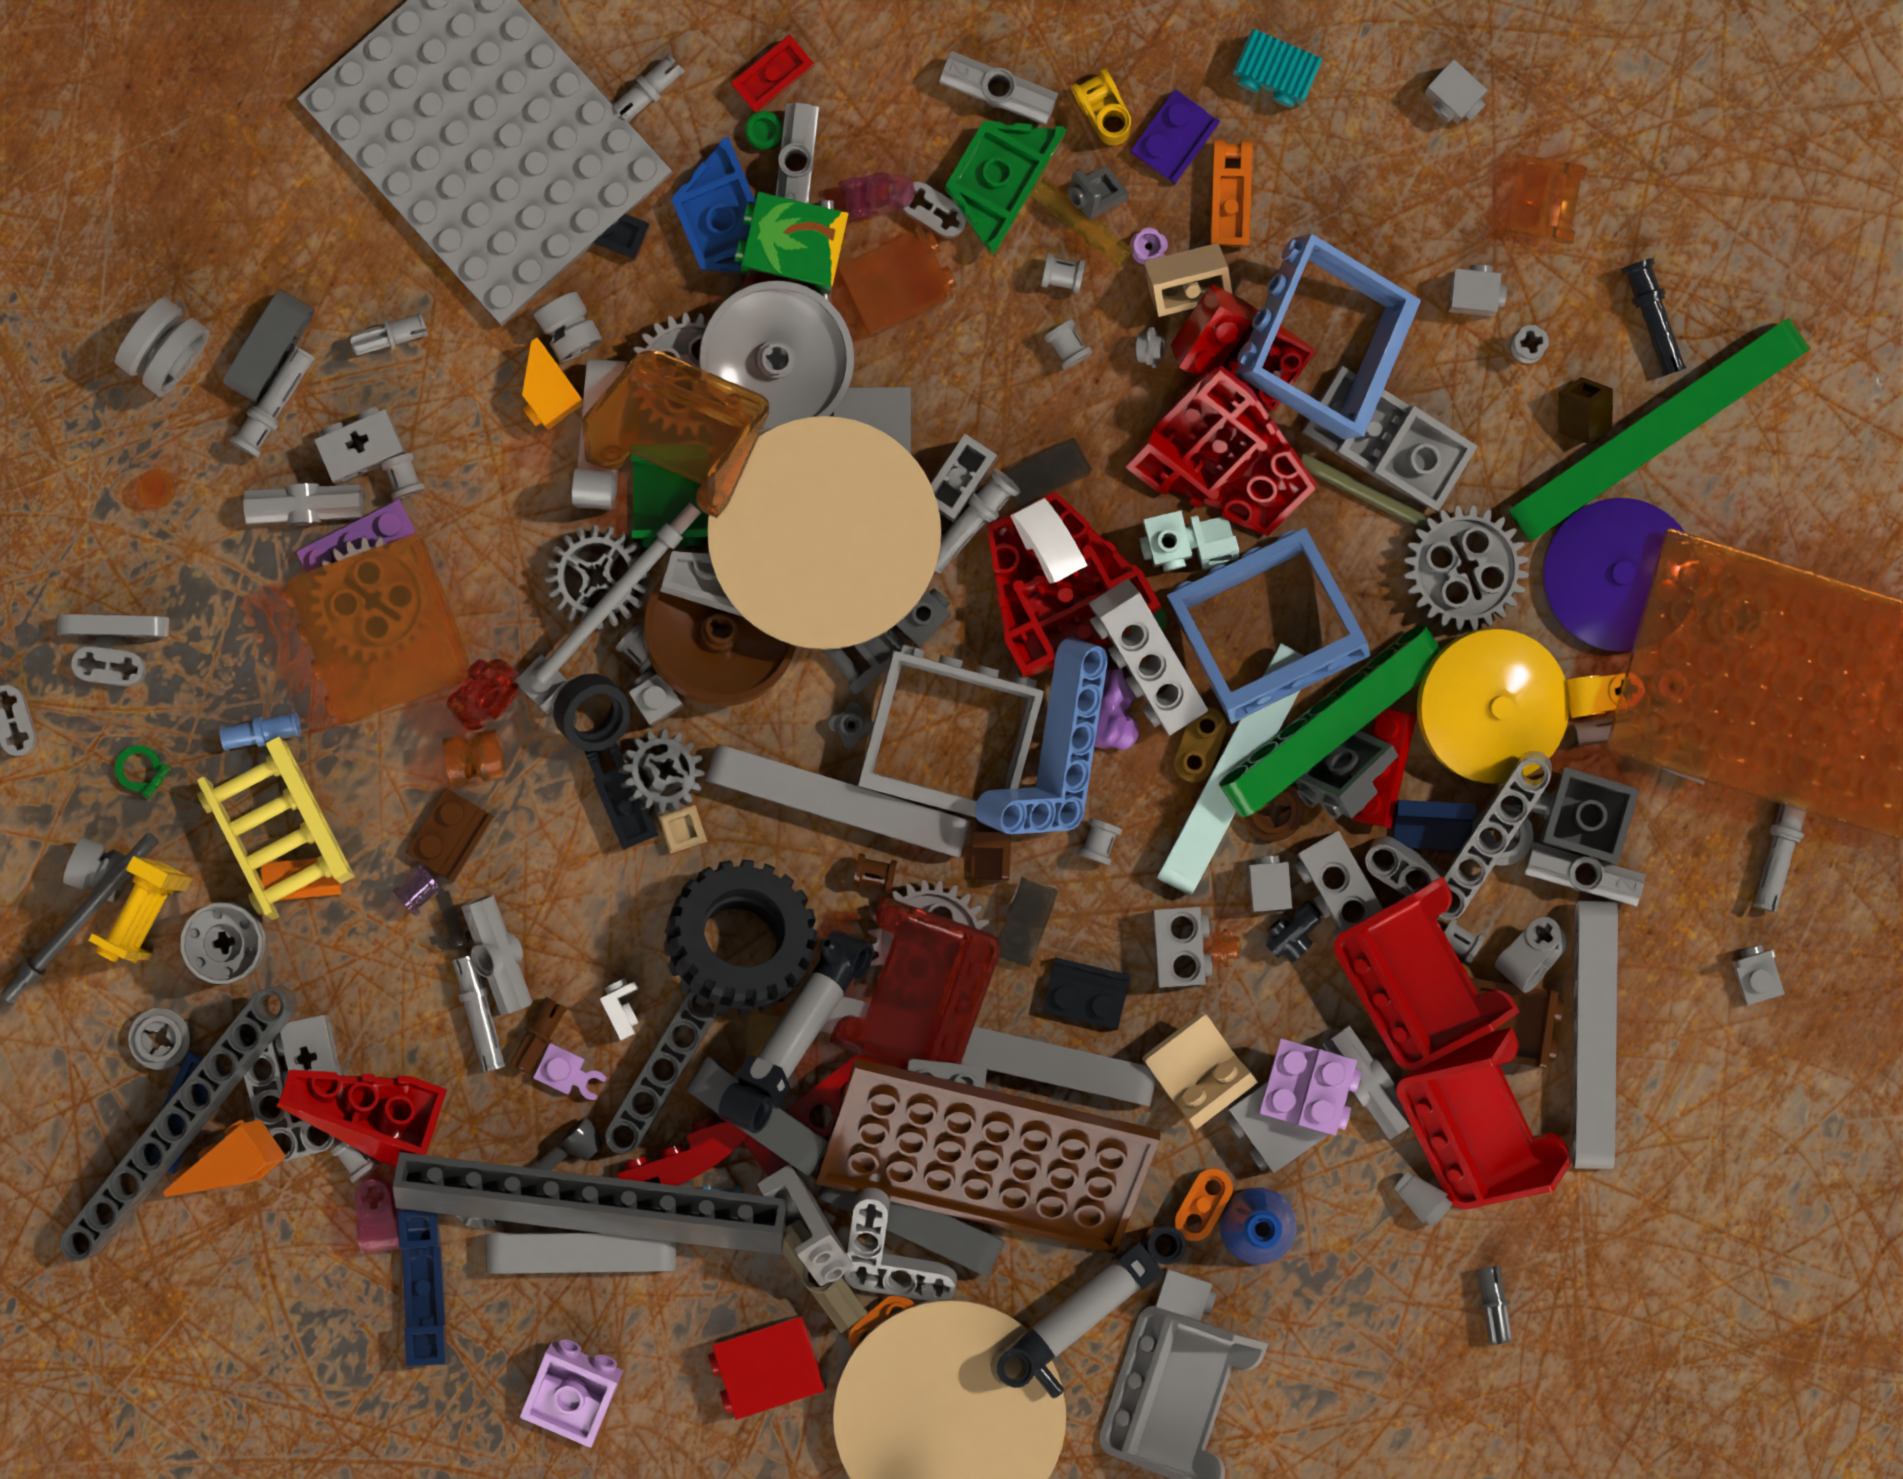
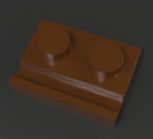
[406,787,495,883]

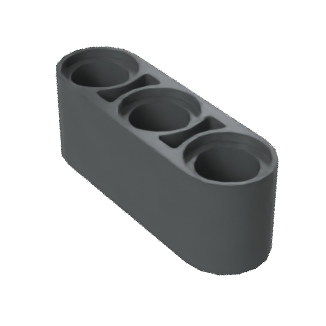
[223,289,315,404]

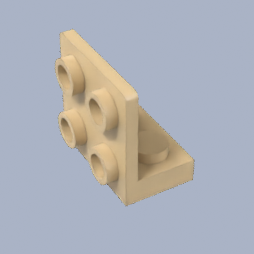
[1143,1012,1258,1130]

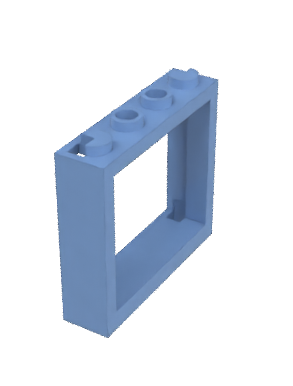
[1234,234,1421,440]
[1167,527,1370,724]

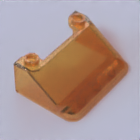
[582,350,769,518]

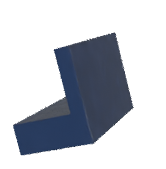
[1393,800,1476,851]

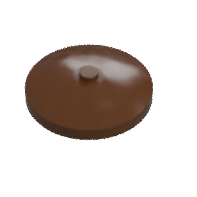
[642,577,796,706]

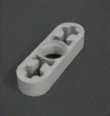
[56,614,169,638]

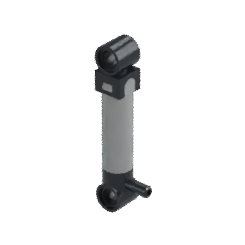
[718,929,874,1133]
[990,1225,1186,1399]

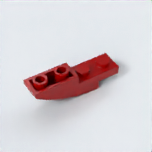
[617,1117,750,1186]

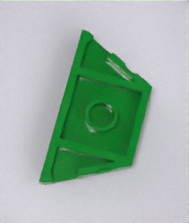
[945,121,1067,256]

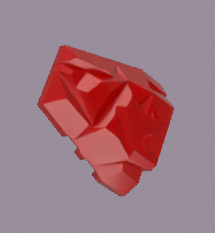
[1126,366,1317,536]
[987,491,1161,677]

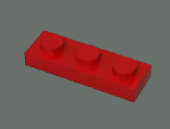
[1350,709,1417,829]

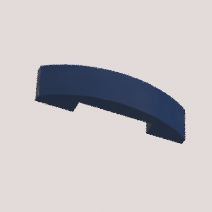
[397,1210,446,1367]

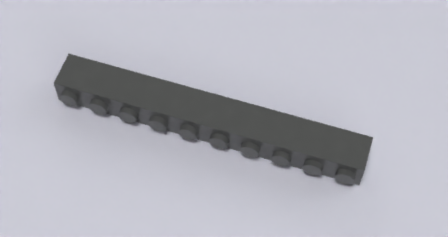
[393,1152,787,1255]

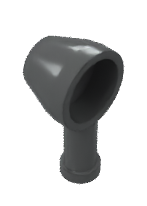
[532,1117,602,1170]

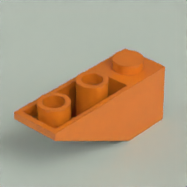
[162,1120,286,1197]

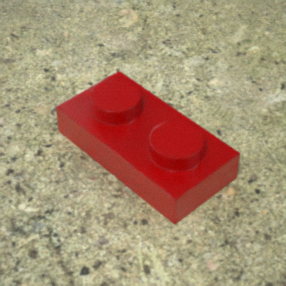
[731,34,815,113]

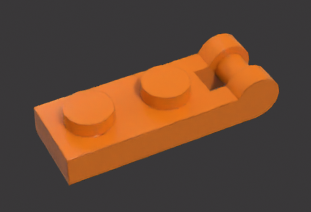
[1210,139,1253,248]

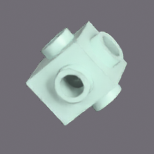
[1139,510,1197,572]

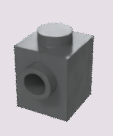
[895,588,951,649]

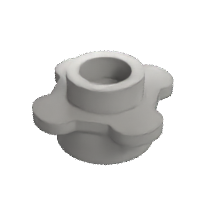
[1136,327,1166,368]

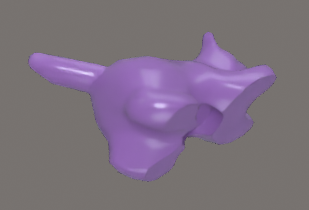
[1094,668,1139,751]

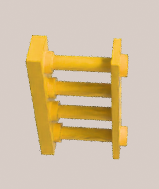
[88,856,193,963]

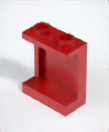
[708,1314,826,1420]

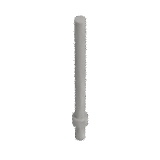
[533,502,701,685]

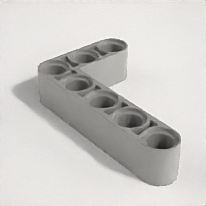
[1365,751,1552,920]

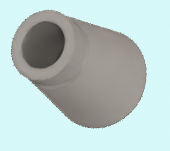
[1394,1171,1453,1227]

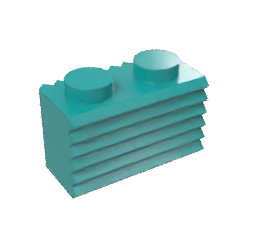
[1232,28,1323,108]

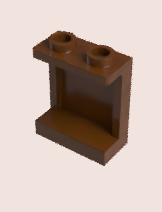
[1469,977,1564,1068]

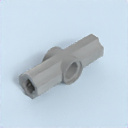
[939,51,1059,125]
[775,103,819,203]
[243,483,363,526]
[1524,842,1646,907]
[461,894,533,1015]
[1322,1025,1411,1140]

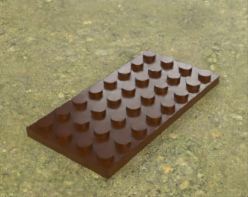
[816,1058,1160,1254]

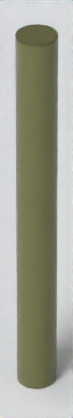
[1301,453,1440,533]

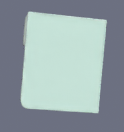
[1190,515,1239,569]

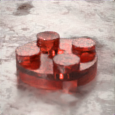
[446,658,519,731]

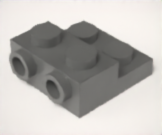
[1295,731,1398,819]

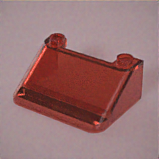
[829,895,1000,1070]

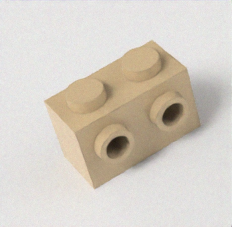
[1144,243,1233,317]

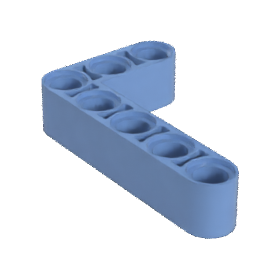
[975,637,1108,834]

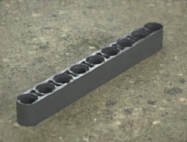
[60,986,297,1261]

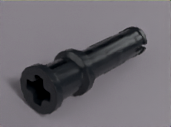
[1621,258,1687,376]

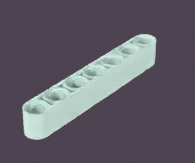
[1157,643,1305,896]

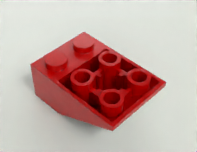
[1170,284,1316,412]

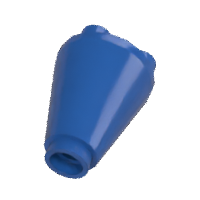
[1219,1187,1297,1265]

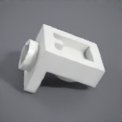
[600,978,640,1041]

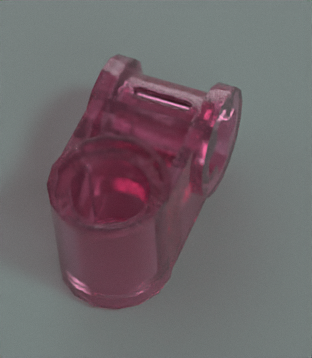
[838,172,915,222]
[355,1177,400,1254]

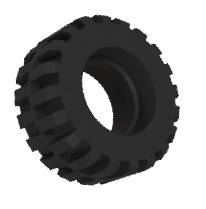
[664,859,817,1016]

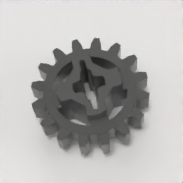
[618,729,704,815]

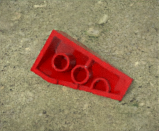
[277,1070,447,1167]

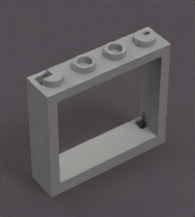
[857,645,1044,817]

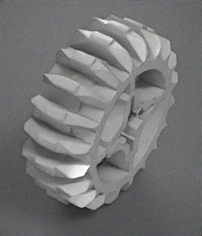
[545,525,650,630]

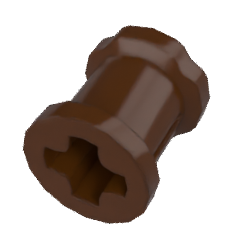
[853,853,897,895]

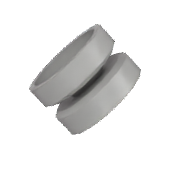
[114,297,210,397]

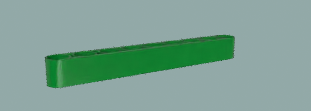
[1508,317,1811,542]

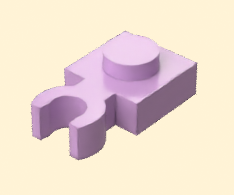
[534,1043,607,1100]

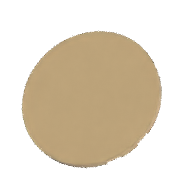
[708,416,941,650]
[833,1299,1066,1479]

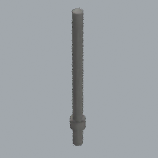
[1,833,159,1003]

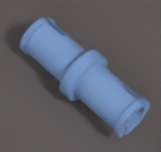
[220,712,301,751]

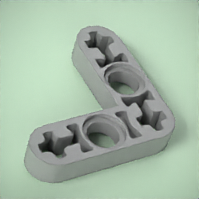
[844,1188,957,1301]

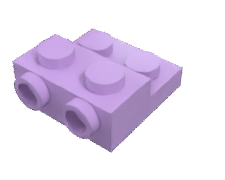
[1259,1038,1362,1136]
[520,1339,624,1448]

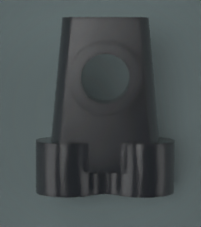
[1266,900,1322,963]

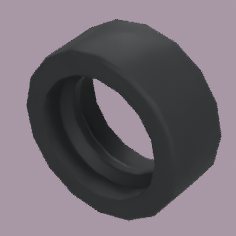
[553,673,631,752]

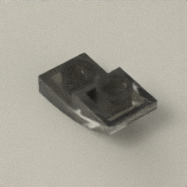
[1004,438,1092,509]
[993,876,1058,968]

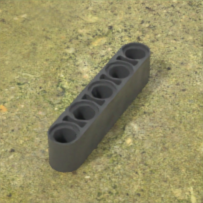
[605,990,719,1154]
[817,1186,1005,1277]

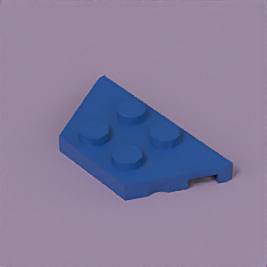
[671,137,777,276]

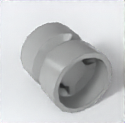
[534,292,603,363]
[63,837,130,903]

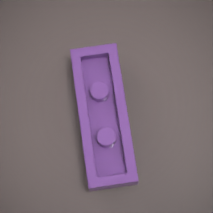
[296,499,418,587]

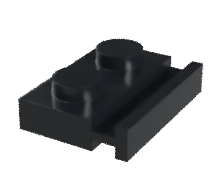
[1042,957,1131,1030]

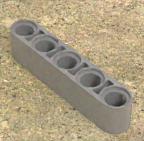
[486,1232,677,1274]

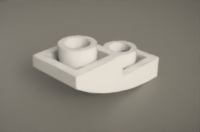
[1010,498,1087,583]

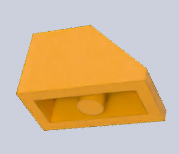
[522,337,583,430]

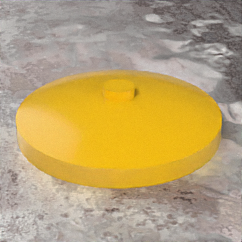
[1417,628,1570,784]

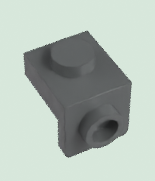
[1067,165,1129,220]

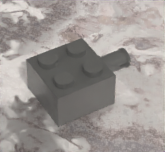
[1510,767,1640,865]

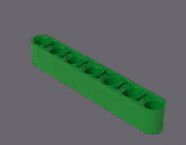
[1219,624,1441,817]

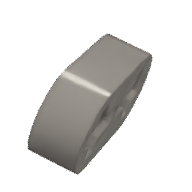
[900,182,966,239]
[71,646,147,687]
[0,685,38,757]

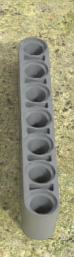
[705,744,971,858]
[1572,901,1618,1169]

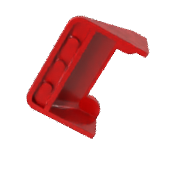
[1334,876,1520,1071]
[1396,1027,1573,1209]

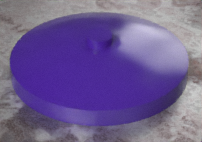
[1542,498,1698,653]

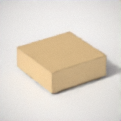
[659,805,708,854]

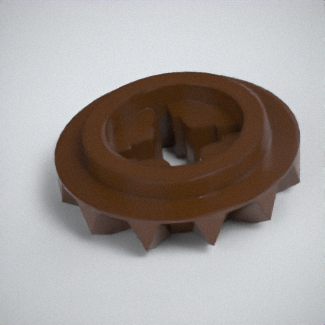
[1243,785,1304,841]

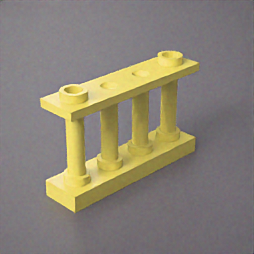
[197,736,355,920]

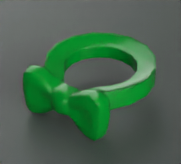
[115,745,171,799]

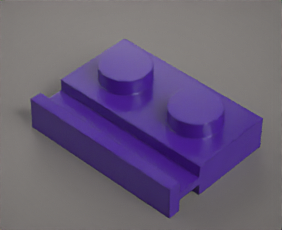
[1130,89,1220,185]

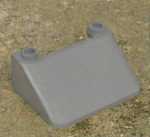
[1100,1306,1268,1479]

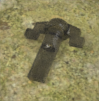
[429,890,473,951]

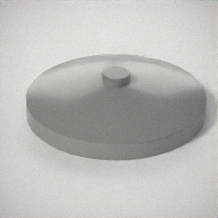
[699,281,854,435]

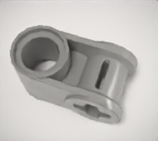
[1495,917,1568,993]

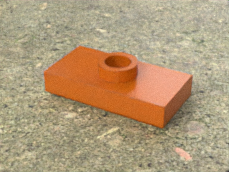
[261,858,343,901]

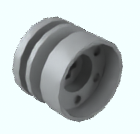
[181,902,266,984]

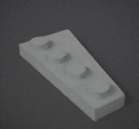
[660,551,743,617]

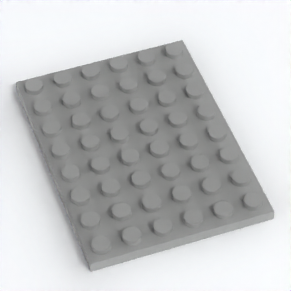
[297,0,673,326]

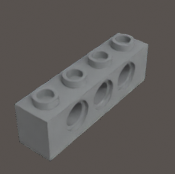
[1088,579,1208,736]
[1294,831,1383,939]

